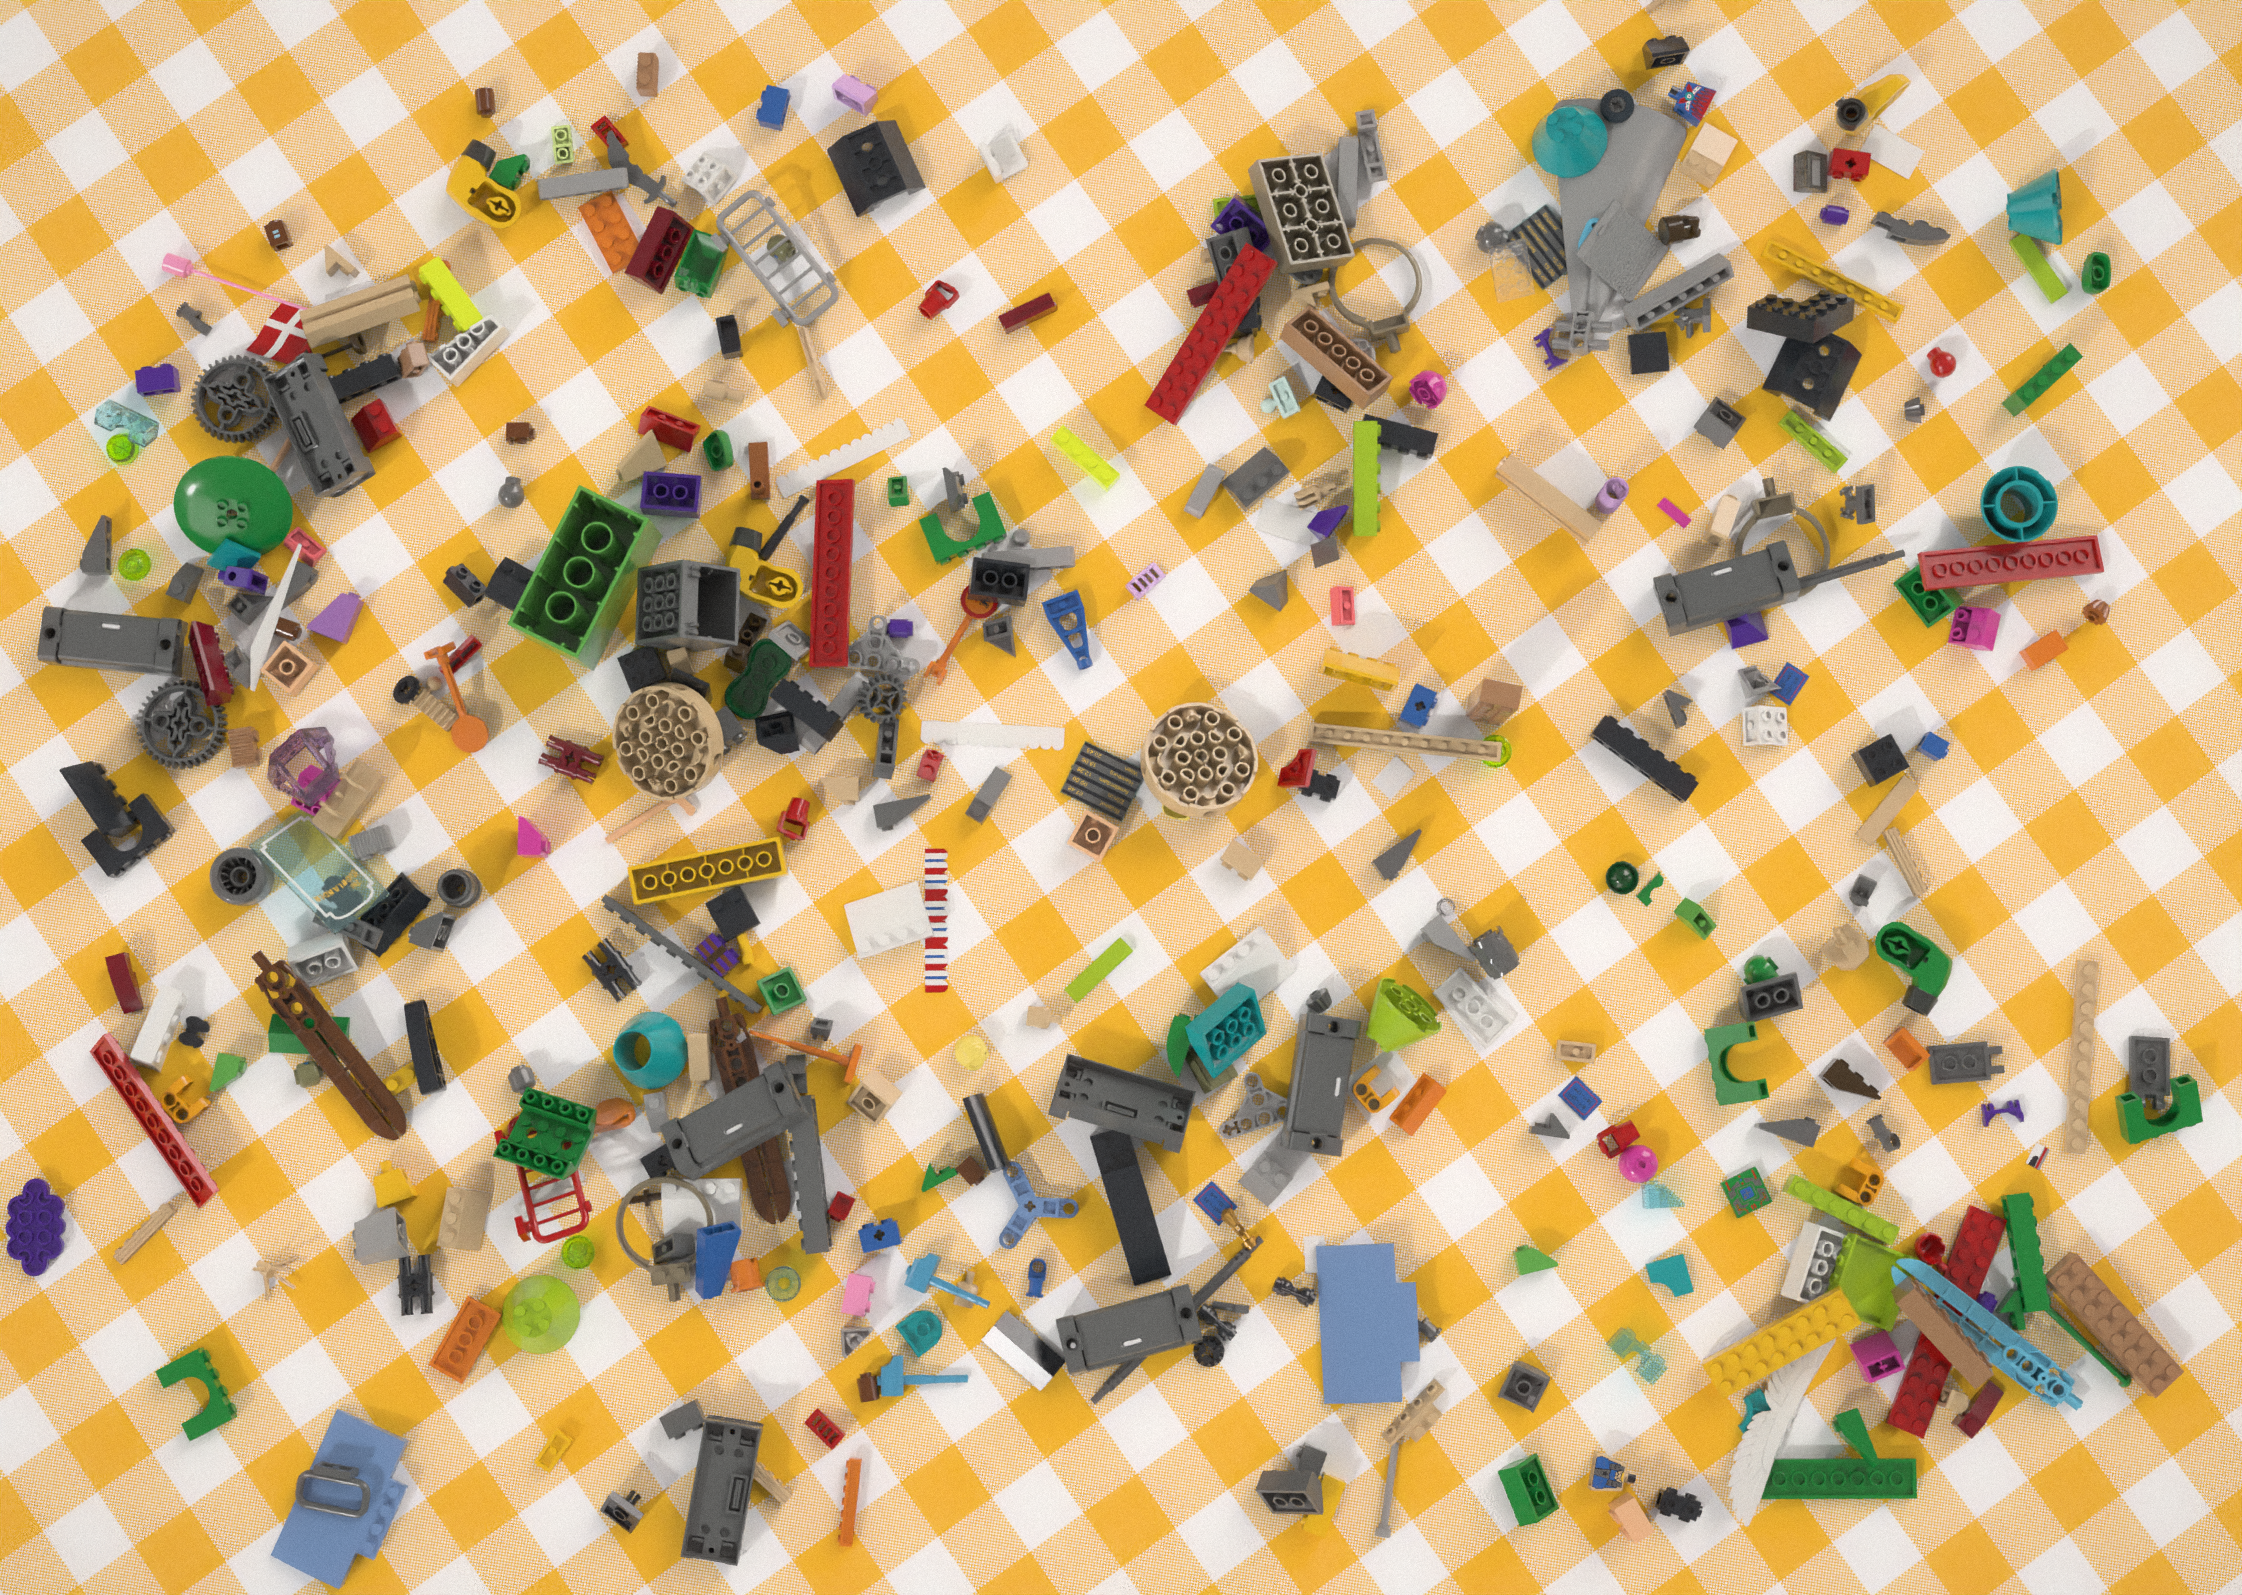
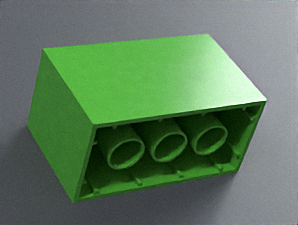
[507,485,663,671]

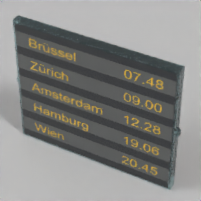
[1506,204,1567,291]
[1060,741,1143,822]

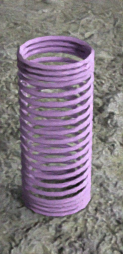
[1595,477,1629,514]

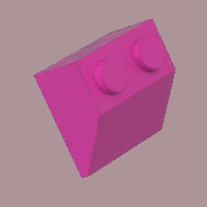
[517,816,551,858]

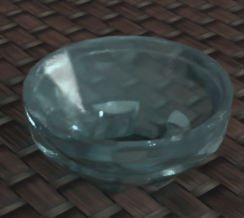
[765,1266,801,1302]

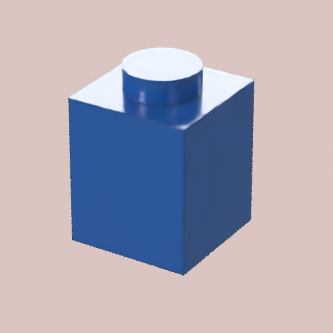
[1916,732,1950,761]

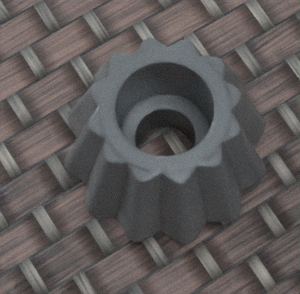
[1904,397,1925,423]
[1305,988,1332,1014]

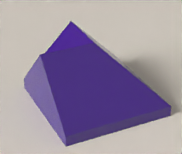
[1307,505,1349,541]
[1724,611,1769,650]

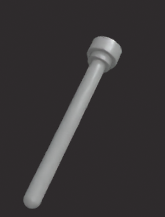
[1375,1442,1399,1538]

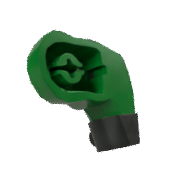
[1875,922,1953,1016]

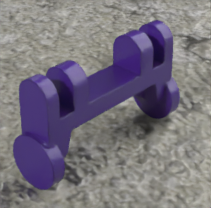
[1533,327,1568,371]
[1981,1099,2024,1127]

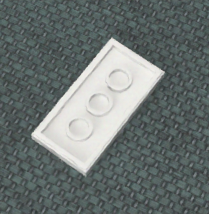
[1432,967,1514,1049]

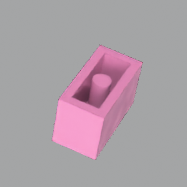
[841,1272,876,1317]

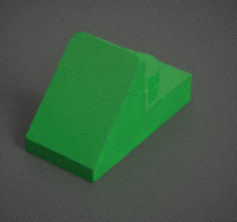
[888,476,909,507]
[921,1162,958,1192]
[1995,1289,2026,1331]

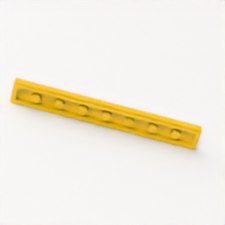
[1761,238,1905,324]

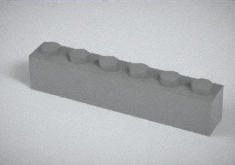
[1622,253,1735,332]

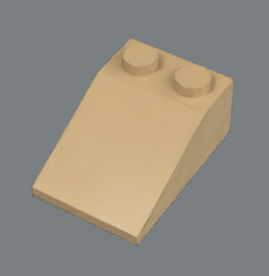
[1677,122,1738,189]

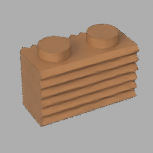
[636,52,659,97]
[397,341,430,379]
[227,726,262,769]

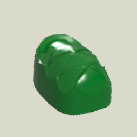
[2081,252,2111,295]
[703,430,734,471]

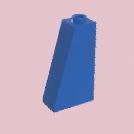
[695,1221,741,1300]

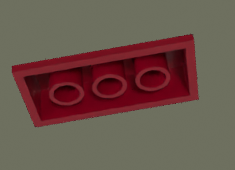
[624,206,695,295]
[188,621,234,706]

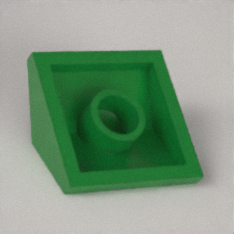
[756,966,807,1016]

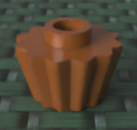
[2082,599,2110,626]

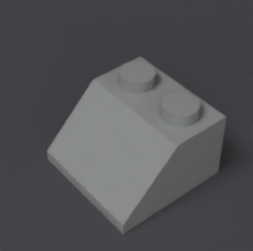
[1238,1152,1293,1207]

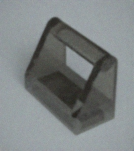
[1793,150,1827,193]

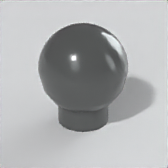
[498,476,525,508]

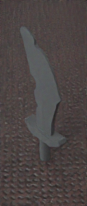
[607,131,677,208]

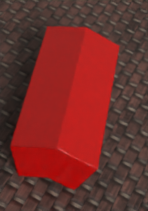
[438,634,483,675]

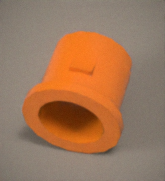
[730,1258,766,1293]

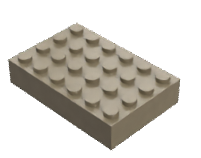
[1248,152,1355,274]

